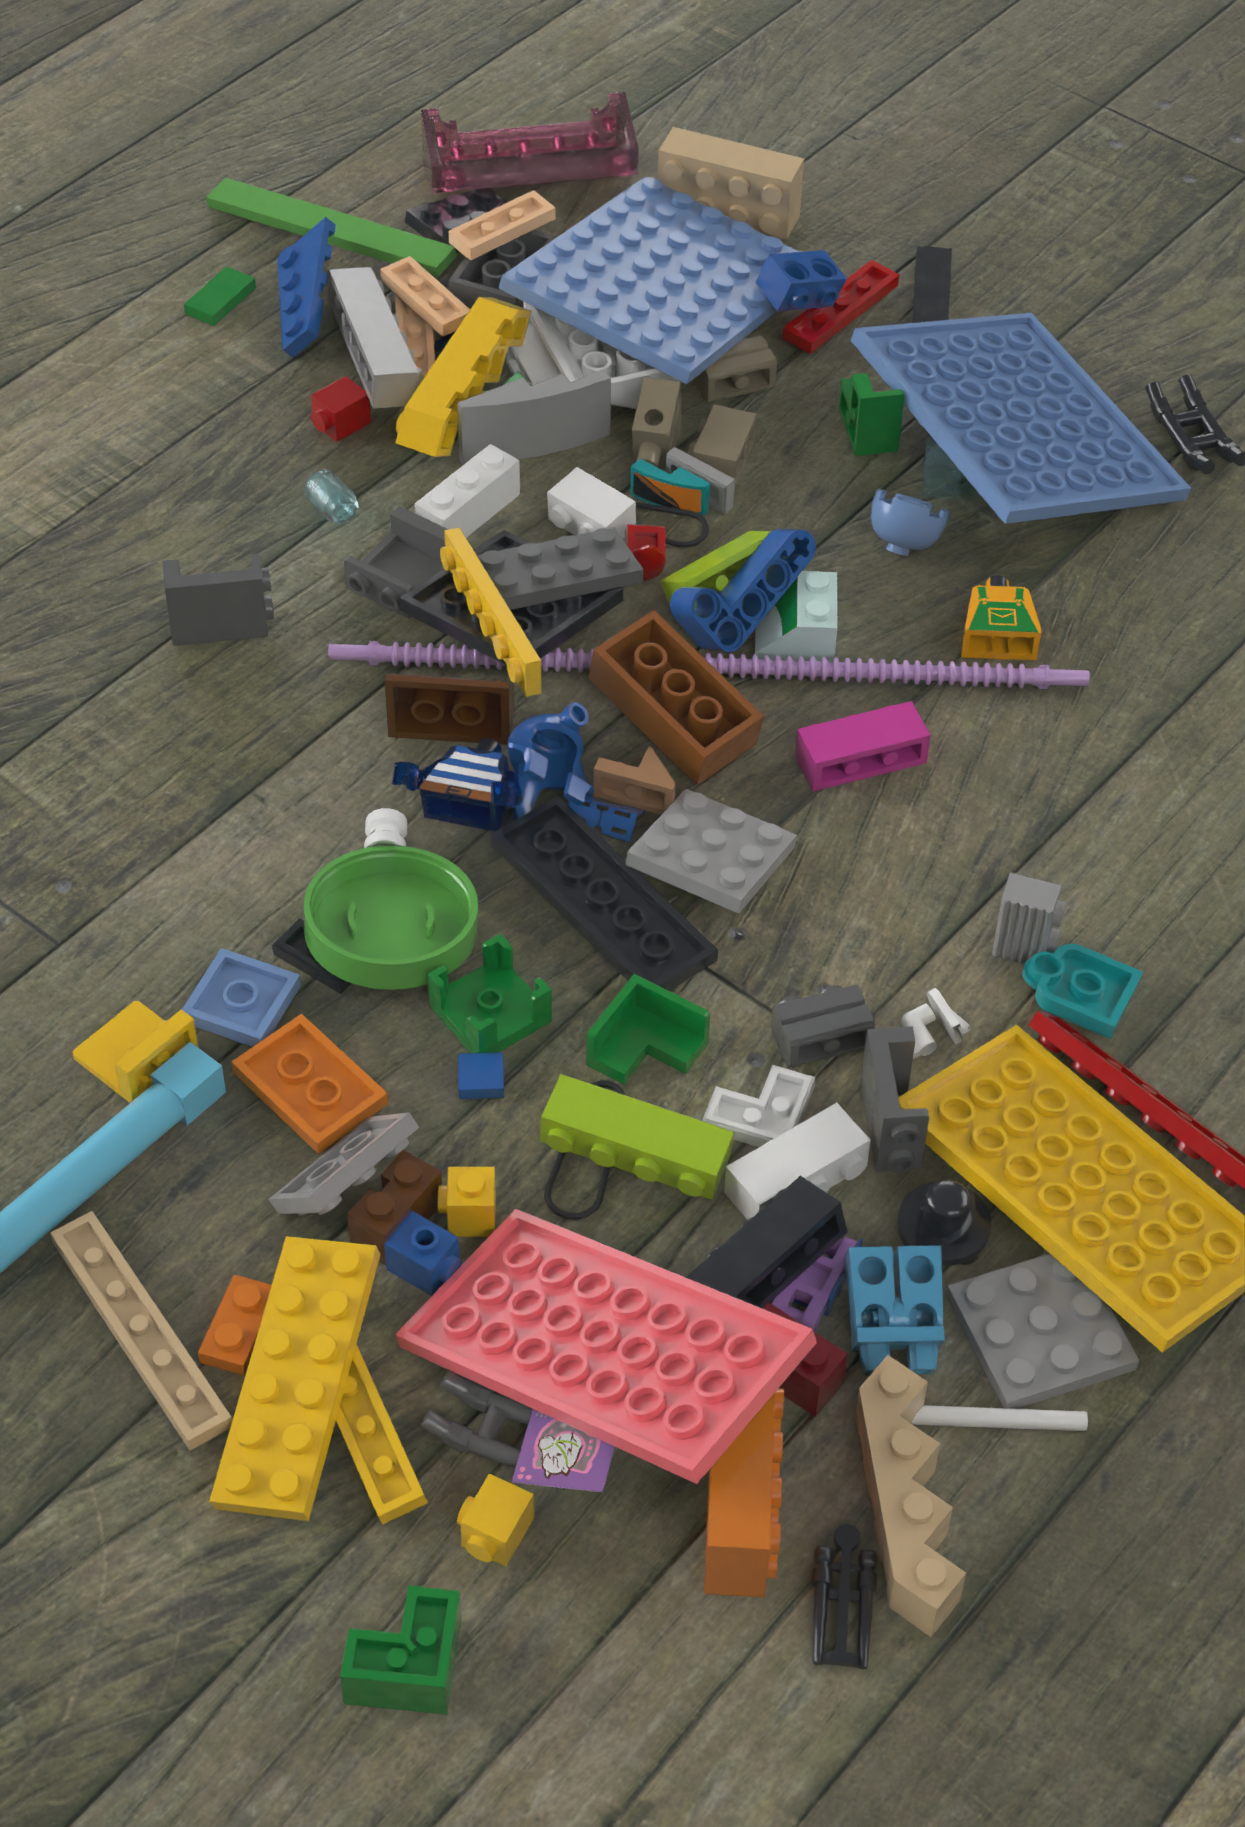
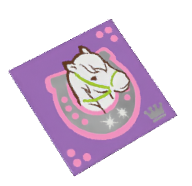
[512,1409,615,1492]

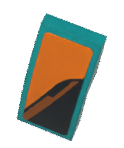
[630,458,710,515]

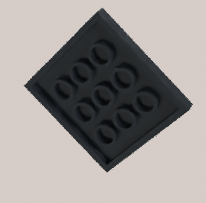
[400,530,624,665]

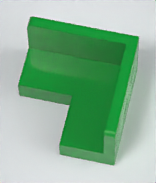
[838,373,905,456]
[586,974,710,1085]
[340,1585,461,1715]

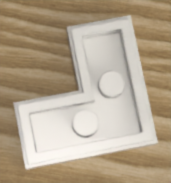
[702,1065,815,1147]

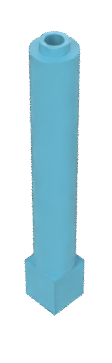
[0,1042,226,1274]

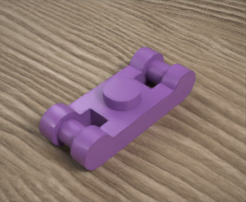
[772,1237,858,1333]

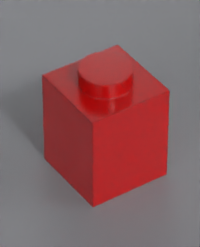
[311,376,371,442]

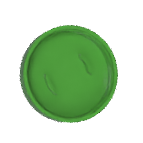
[304,845,478,990]

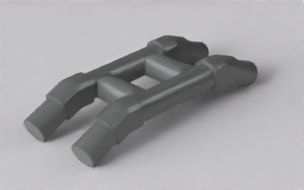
[420,1370,532,1468]

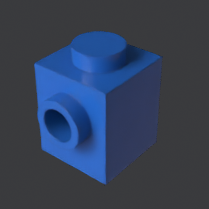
[384,1211,461,1296]

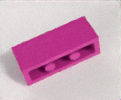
[795,701,931,791]

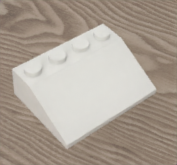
[524,302,679,409]

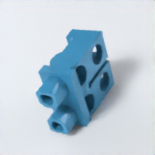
[843,1246,945,1375]

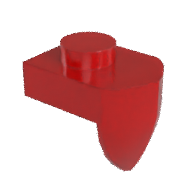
[625,524,666,581]

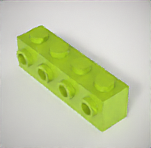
[540,1074,734,1200]

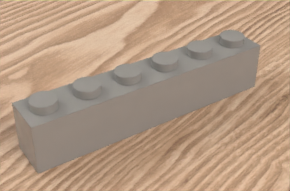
[328,267,423,409]

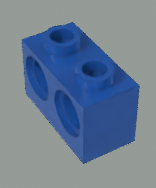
[756,250,847,311]

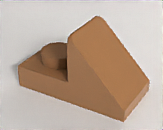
[593,746,676,815]

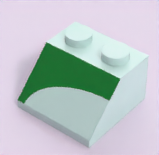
[755,571,837,662]

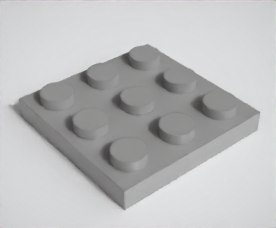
[625,789,797,913]
[946,1254,1139,1409]

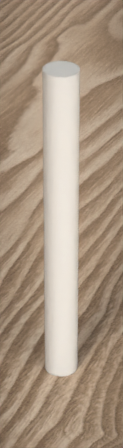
[912,1405,1088,1431]

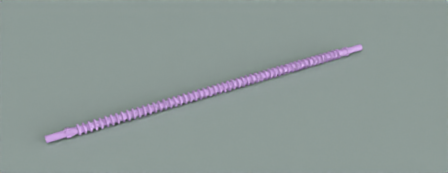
[328,641,1090,689]

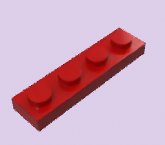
[782,260,900,354]

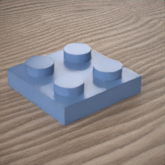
[182,948,301,1047]

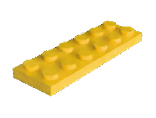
[209,1236,381,1521]

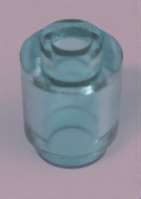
[304,469,358,524]

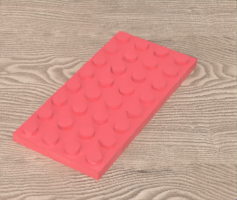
[395,1209,817,1484]

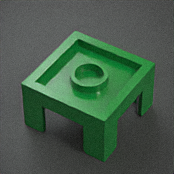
[427,934,552,1053]

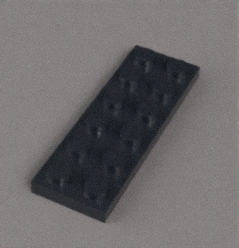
[491,796,718,991]

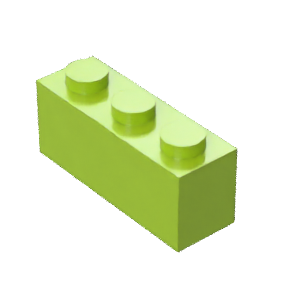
[660,531,772,611]

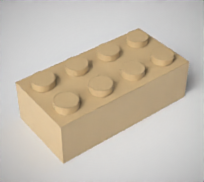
[658,127,804,240]

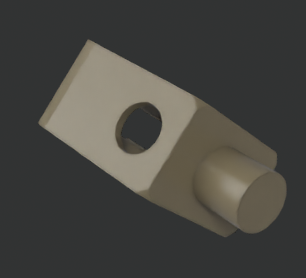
[632,377,681,468]

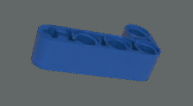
[670,529,816,652]

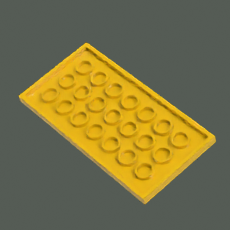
[898,1024,1245,1353]

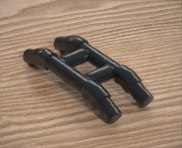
[1145,374,1245,474]

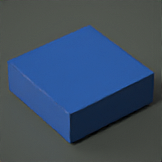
[458,1052,504,1099]

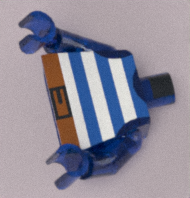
[391,738,524,831]

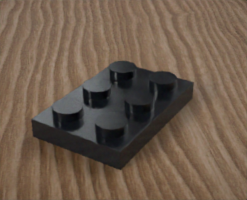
[405,186,508,253]

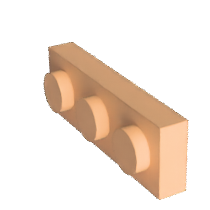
[448,190,556,260]
[380,256,470,337]

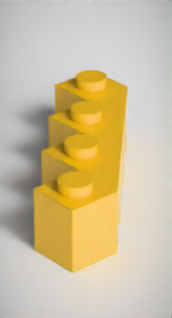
[395,297,532,457]

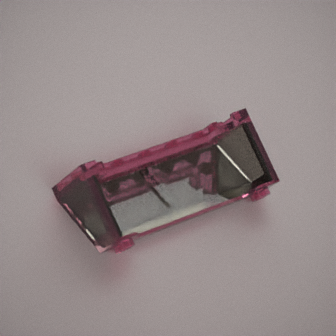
[421,92,639,193]

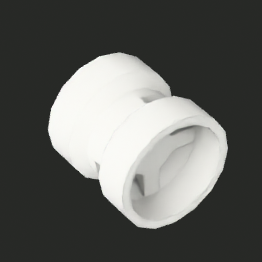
[364,808,407,848]

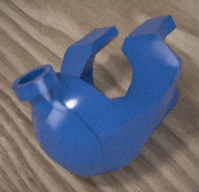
[507,702,594,820]

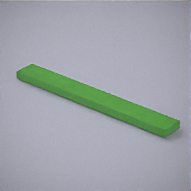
[206,178,457,277]

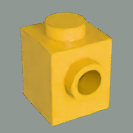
[438,1167,496,1237]
[457,1474,534,1567]

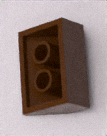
[385,674,515,745]

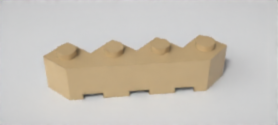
[855,1355,966,1637]

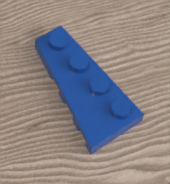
[277,217,336,358]

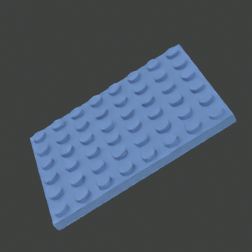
[499,176,804,384]
[851,313,1191,524]

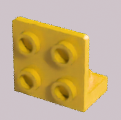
[72,1001,198,1103]

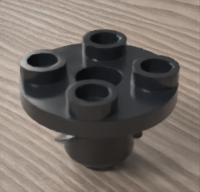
[897,1180,991,1265]

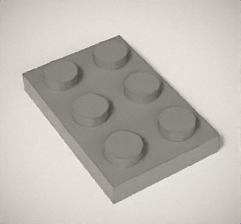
[268,1112,419,1216]

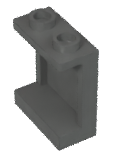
[344,506,449,618]
[162,553,274,646]
[860,1026,929,1173]

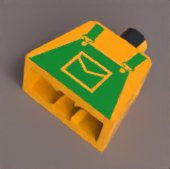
[961,575,1041,660]

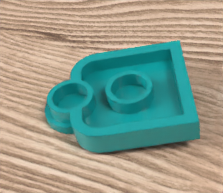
[1022,944,1143,1039]

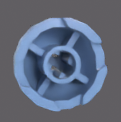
[870,489,950,556]

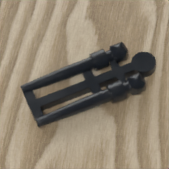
[812,1524,878,1669]

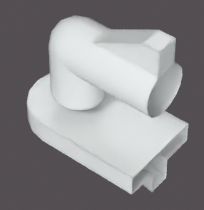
[901,988,971,1059]

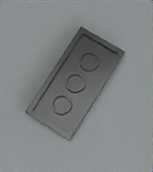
[477,527,643,610]

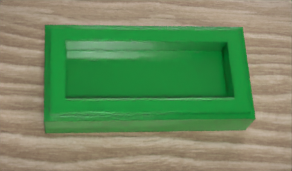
[184,266,256,326]

